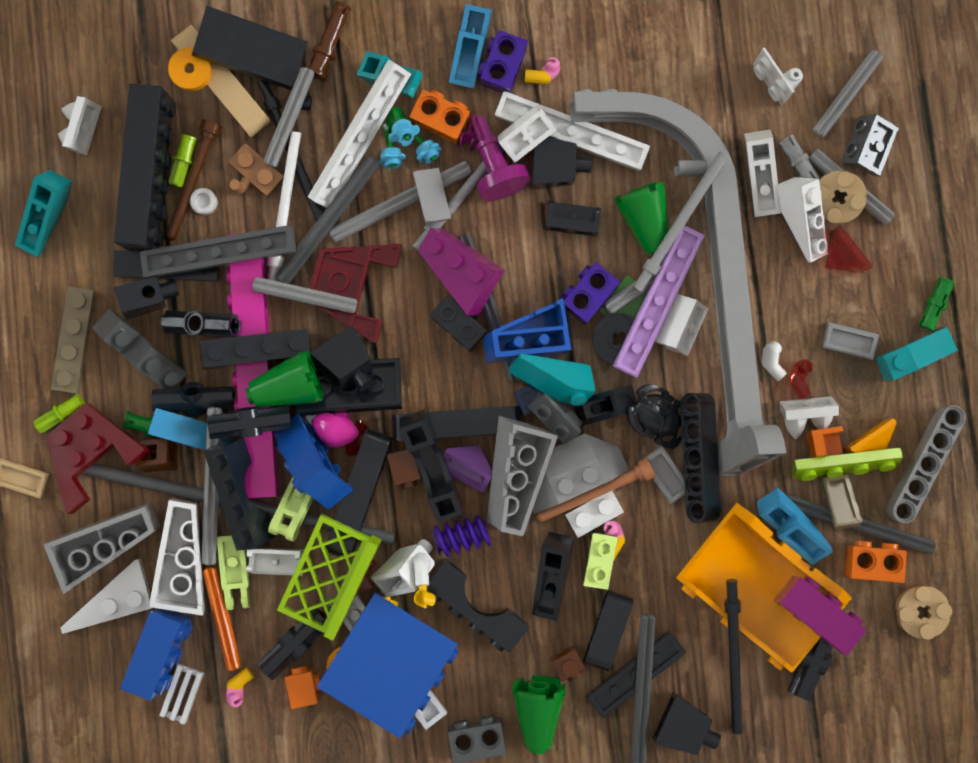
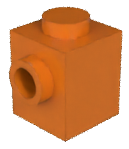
[285,665,321,709]

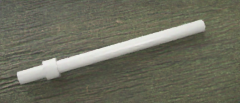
[267,131,301,281]

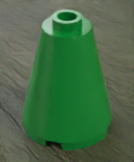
[613,181,669,256]
[245,351,324,407]
[512,675,566,754]

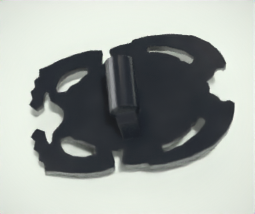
[627,384,682,450]

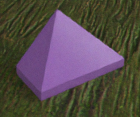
[444,445,492,493]

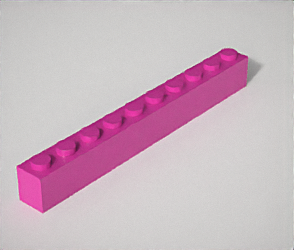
[226,234,280,498]

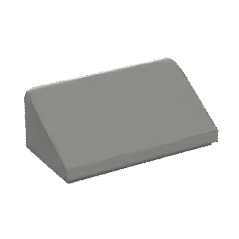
[413,168,451,225]

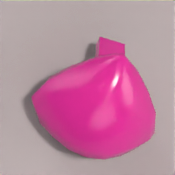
[311,412,359,448]

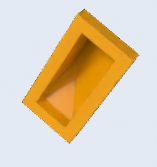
[844,418,897,453]

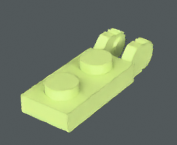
[217,535,250,610]

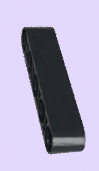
[680,393,721,523]
[392,406,521,441]
[326,429,393,559]

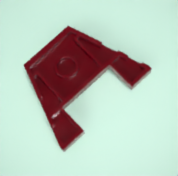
[309,244,403,344]
[47,403,150,514]

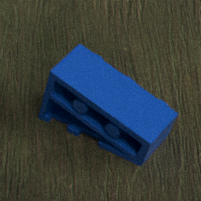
[483,298,571,364]
[273,414,353,509]

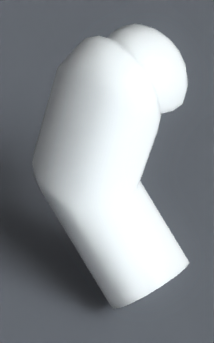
[761,341,787,382]

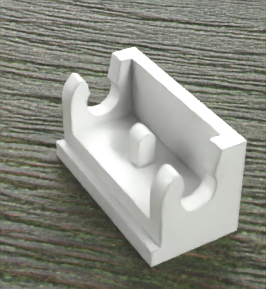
[498,103,557,162]
[655,294,708,356]
[246,547,304,576]

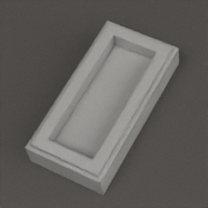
[821,322,880,360]
[640,446,685,504]

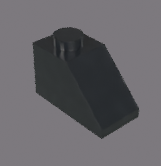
[575,385,637,426]

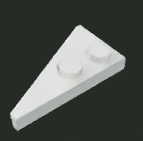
[60,558,152,634]

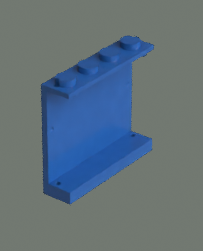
[317,592,459,739]

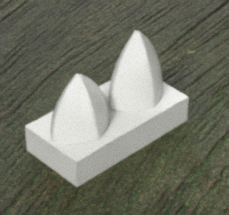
[58,96,102,156]
[780,396,839,439]

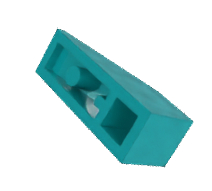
[14,170,73,257]
[875,327,958,382]
[508,353,596,406]

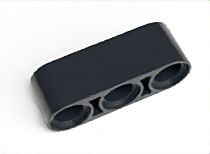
[583,590,633,672]

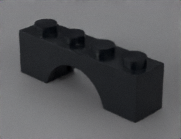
[198,329,311,370]
[399,409,463,523]
[203,438,276,551]
[427,559,530,653]

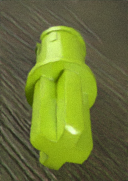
[168,134,197,188]
[33,394,85,433]

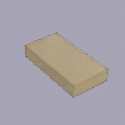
[0,458,51,499]

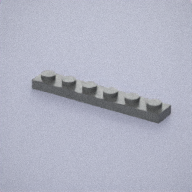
[140,225,296,279]

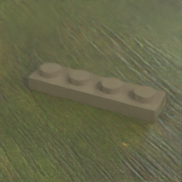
[50,286,96,394]

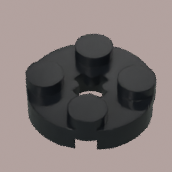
[592,313,635,364]

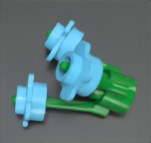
[378,107,442,169]

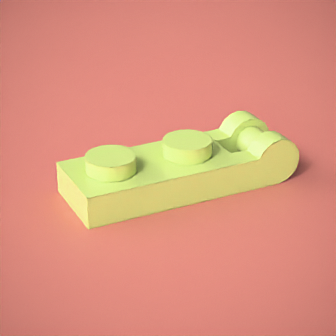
[268,477,313,542]

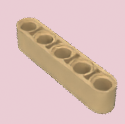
[171,24,271,138]

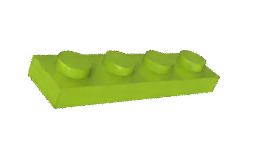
[791,448,903,481]

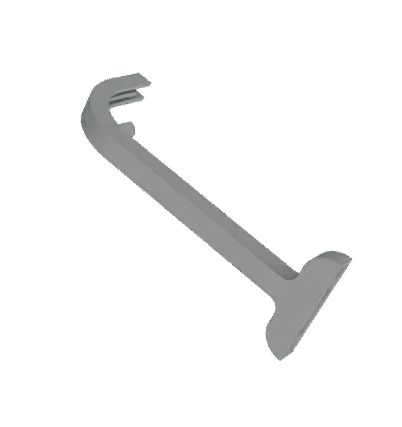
[569,89,786,477]

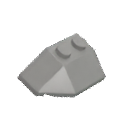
[532,433,630,514]

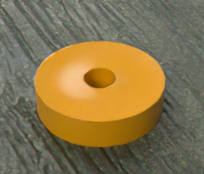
[168,47,212,92]

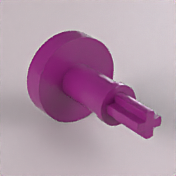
[471,116,531,202]

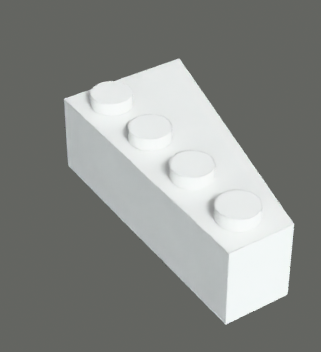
[149,498,205,616]

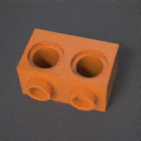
[409,89,470,145]
[844,540,907,583]

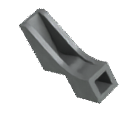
[92,308,188,389]

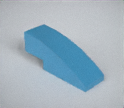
[449,4,493,88]
[148,408,232,450]
[757,487,833,565]

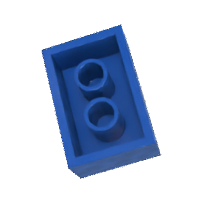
[120,608,193,701]

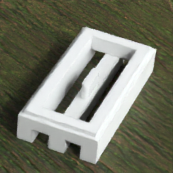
[159,664,204,725]

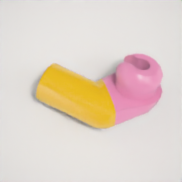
[525,57,561,84]
[604,521,625,561]
[226,667,255,708]

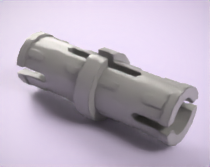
[779,134,821,180]

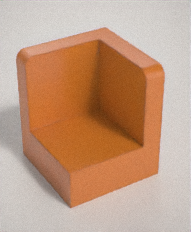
[806,426,843,458]

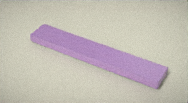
[612,226,705,378]

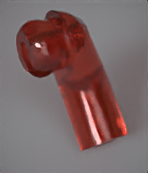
[789,359,813,400]

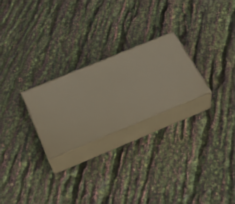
[821,474,862,530]

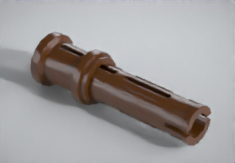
[306,1,351,81]

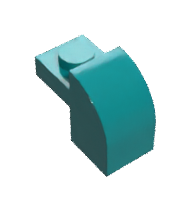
[357,51,423,98]

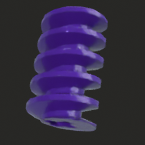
[433,514,491,557]

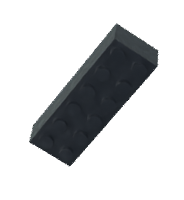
[114,83,176,251]

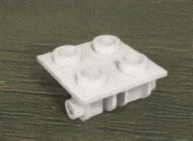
[753,47,803,106]

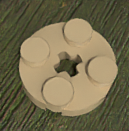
[819,170,867,223]
[895,585,952,640]

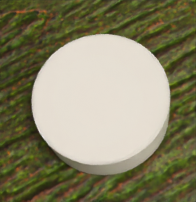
[190,188,218,215]

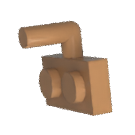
[228,143,284,198]

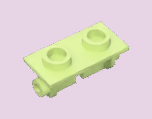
[583,533,618,590]

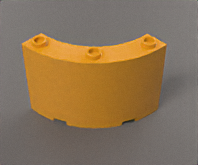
[676,503,852,673]

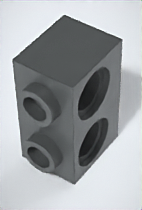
[448,715,506,763]

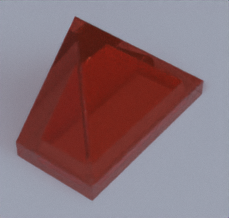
[826,225,873,273]

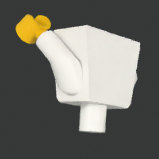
[371,539,436,608]

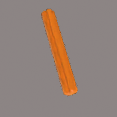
[203,567,241,671]

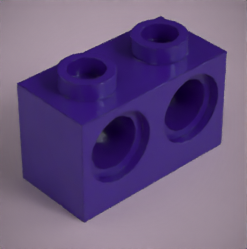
[478,30,528,93]
[561,262,620,325]

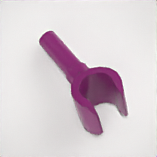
[459,114,477,152]

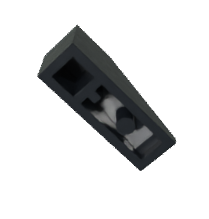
[532,532,575,621]

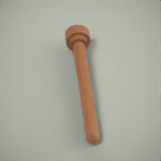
[536,457,656,522]

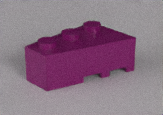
[418,228,505,316]
[773,576,867,656]

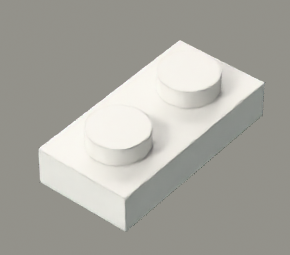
[565,491,624,538]

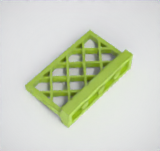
[277,514,382,641]

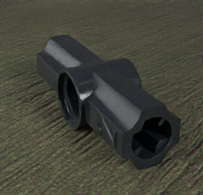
[161,310,241,337]
[151,382,235,417]
[207,405,291,439]
[257,608,327,680]
[787,638,833,701]

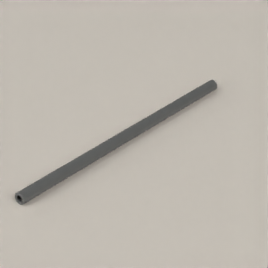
[85,463,396,546]

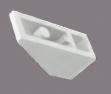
[744,129,781,217]

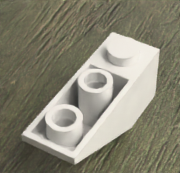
[777,177,828,262]

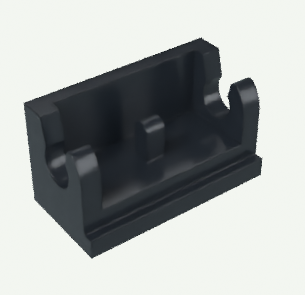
[545,201,601,237]

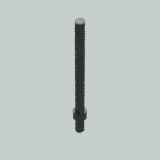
[257,80,324,222]
[724,579,742,734]

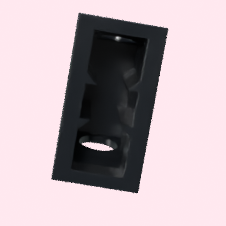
[532,137,591,189]
[114,277,179,320]
[310,325,373,392]
[652,692,721,755]

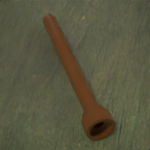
[166,119,222,241]

